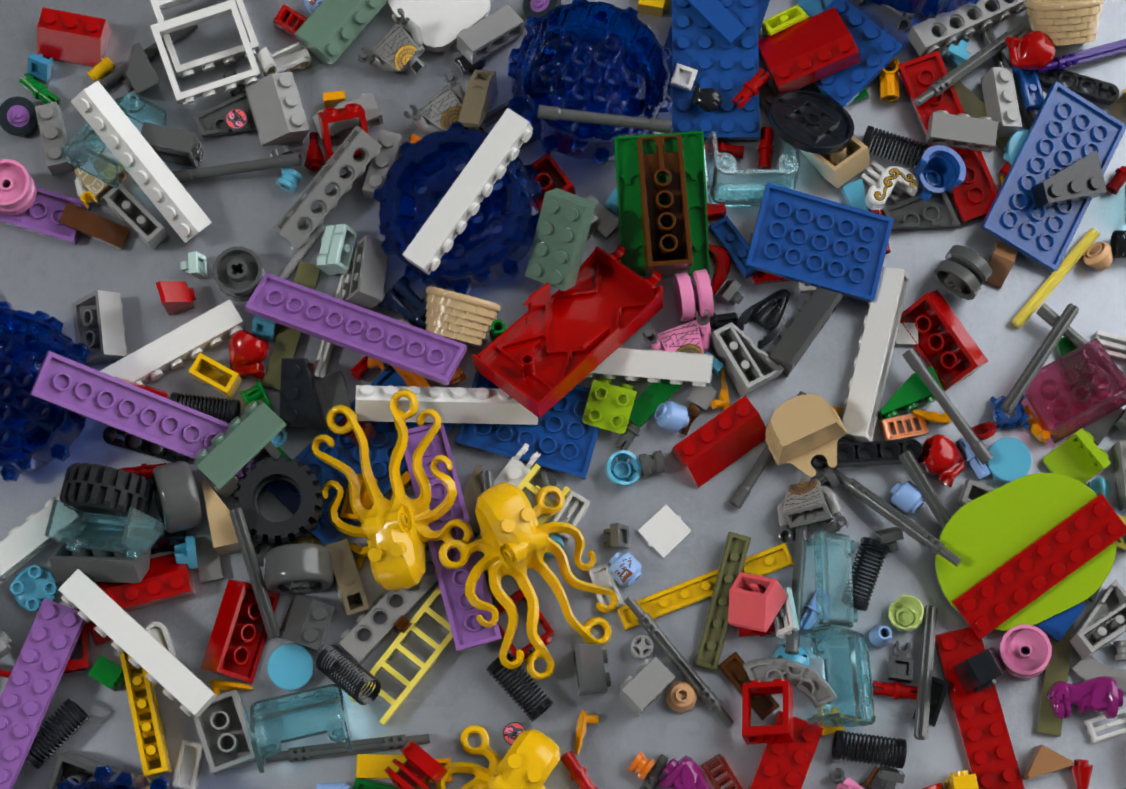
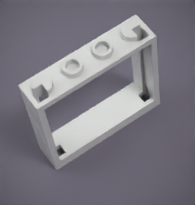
[150,0,261,105]
[150,0,259,78]

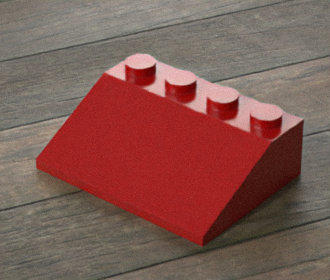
[758,7,860,94]

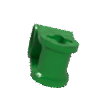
[239,381,277,414]

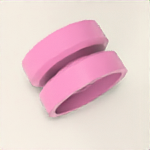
[0,159,37,216]
[674,269,714,322]
[999,624,1052,679]

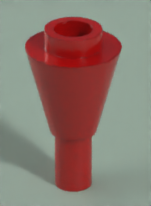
[304,132,326,172]
[1070,759,1093,789]

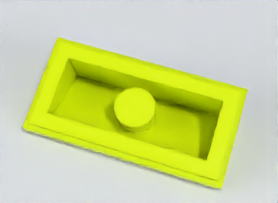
[761,5,809,36]

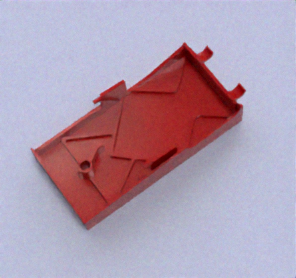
[472,244,663,418]

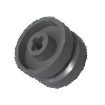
[934,245,992,300]
[213,247,265,302]

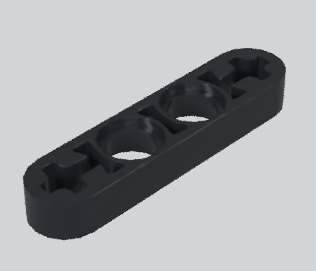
[1038,69,1119,105]
[103,426,189,463]

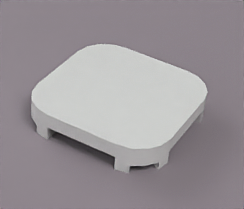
[388,0,491,53]

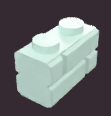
[316,224,357,275]

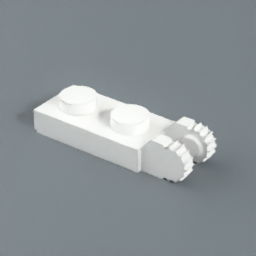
[493,443,541,486]

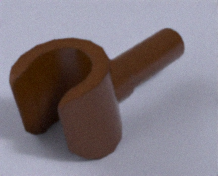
[681,403,700,436]
[393,615,412,634]
[859,766,880,789]

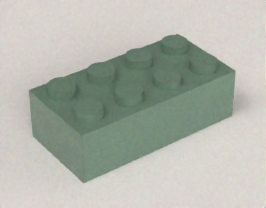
[525,188,596,291]

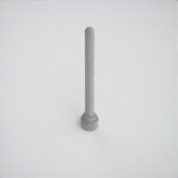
[277,224,326,279]

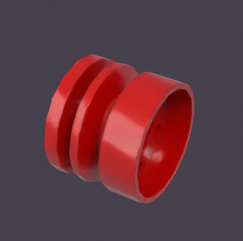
[384,739,448,789]

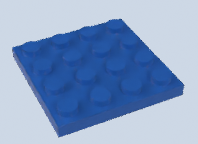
[811,0,903,108]

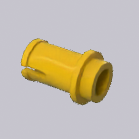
[87,56,115,82]

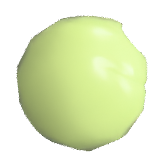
[888,594,924,631]

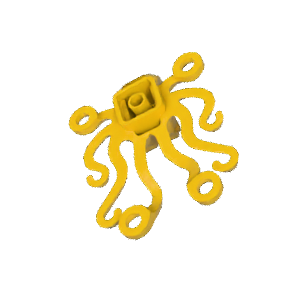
[312,389,473,591]
[438,482,618,681]
[430,725,561,789]

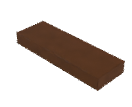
[58,202,130,250]
[718,652,780,721]

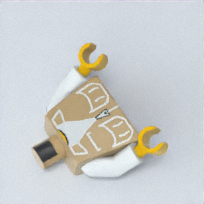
[73,151,128,208]

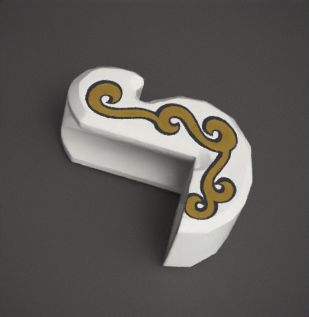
[257,43,312,76]
[865,166,919,210]

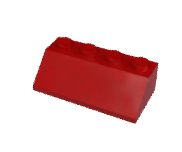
[900,290,989,391]
[671,395,766,488]
[95,553,196,612]
[200,580,280,684]

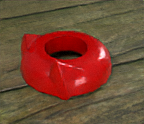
[971,421,997,440]

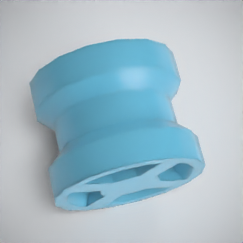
[276,167,303,193]

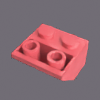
[728,572,788,633]

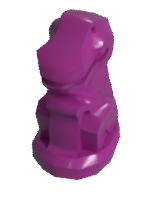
[1046,676,1123,719]
[659,755,711,789]

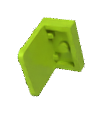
[582,377,637,434]
[1043,428,1111,484]

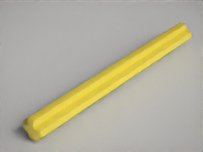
[1011,228,1100,328]

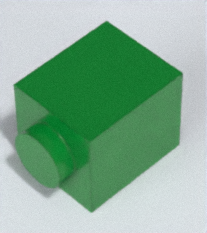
[87,655,125,691]

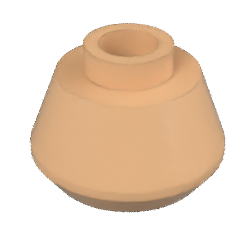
[1083,242,1113,270]
[665,681,697,713]

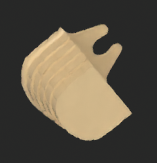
[1025,0,1105,46]
[425,286,501,346]
[765,394,847,478]

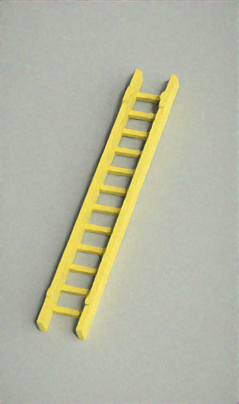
[349,463,570,726]

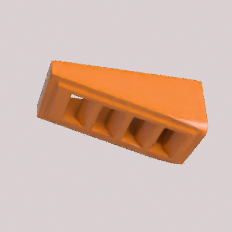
[879,414,929,441]

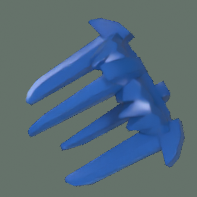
[989,394,1030,432]

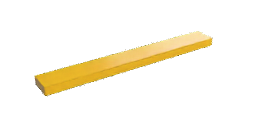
[616,543,794,631]

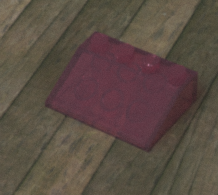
[1024,338,1126,444]

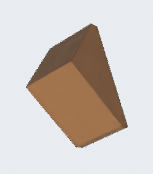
[986,241,1017,289]
[1022,745,1073,780]

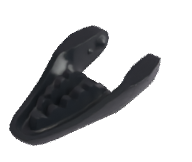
[736,289,791,350]

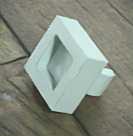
[180,251,208,279]

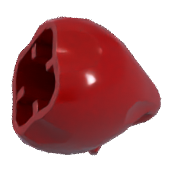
[1005,31,1056,70]
[229,330,269,380]
[918,434,966,487]

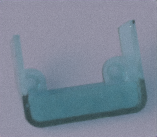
[64,94,167,188]
[704,132,800,206]
[45,499,165,559]
[807,531,858,632]
[799,624,875,728]
[250,684,353,773]

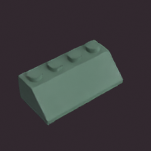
[294,0,387,64]
[193,400,287,490]

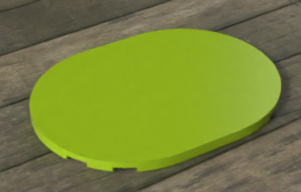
[935,473,1116,631]

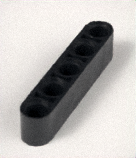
[811,439,923,469]

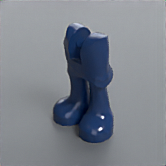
[377,275,427,330]

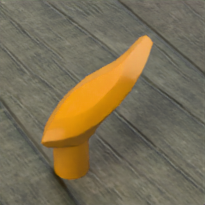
[711,369,730,410]
[1025,405,1050,444]
[912,410,952,424]
[209,679,253,696]
[574,710,598,755]

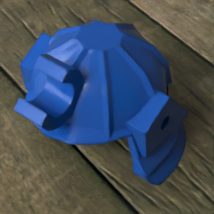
[914,145,966,202]

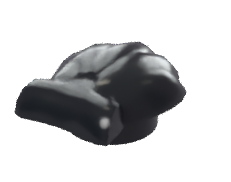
[454,55,486,75]
[690,86,722,112]

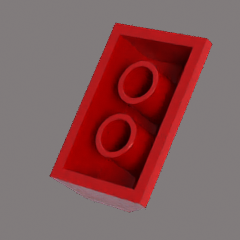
[37,7,111,67]

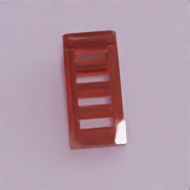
[701,754,743,789]

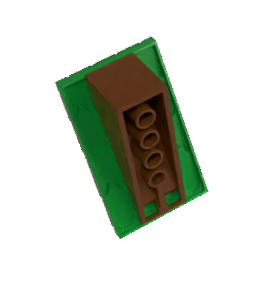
[614,131,710,279]

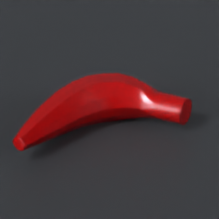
[708,243,731,296]

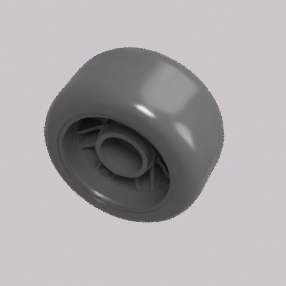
[152,461,202,533]
[263,543,334,594]

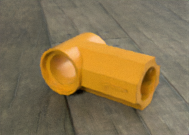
[878,57,900,102]

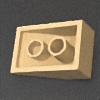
[801,136,871,189]
[201,480,241,556]

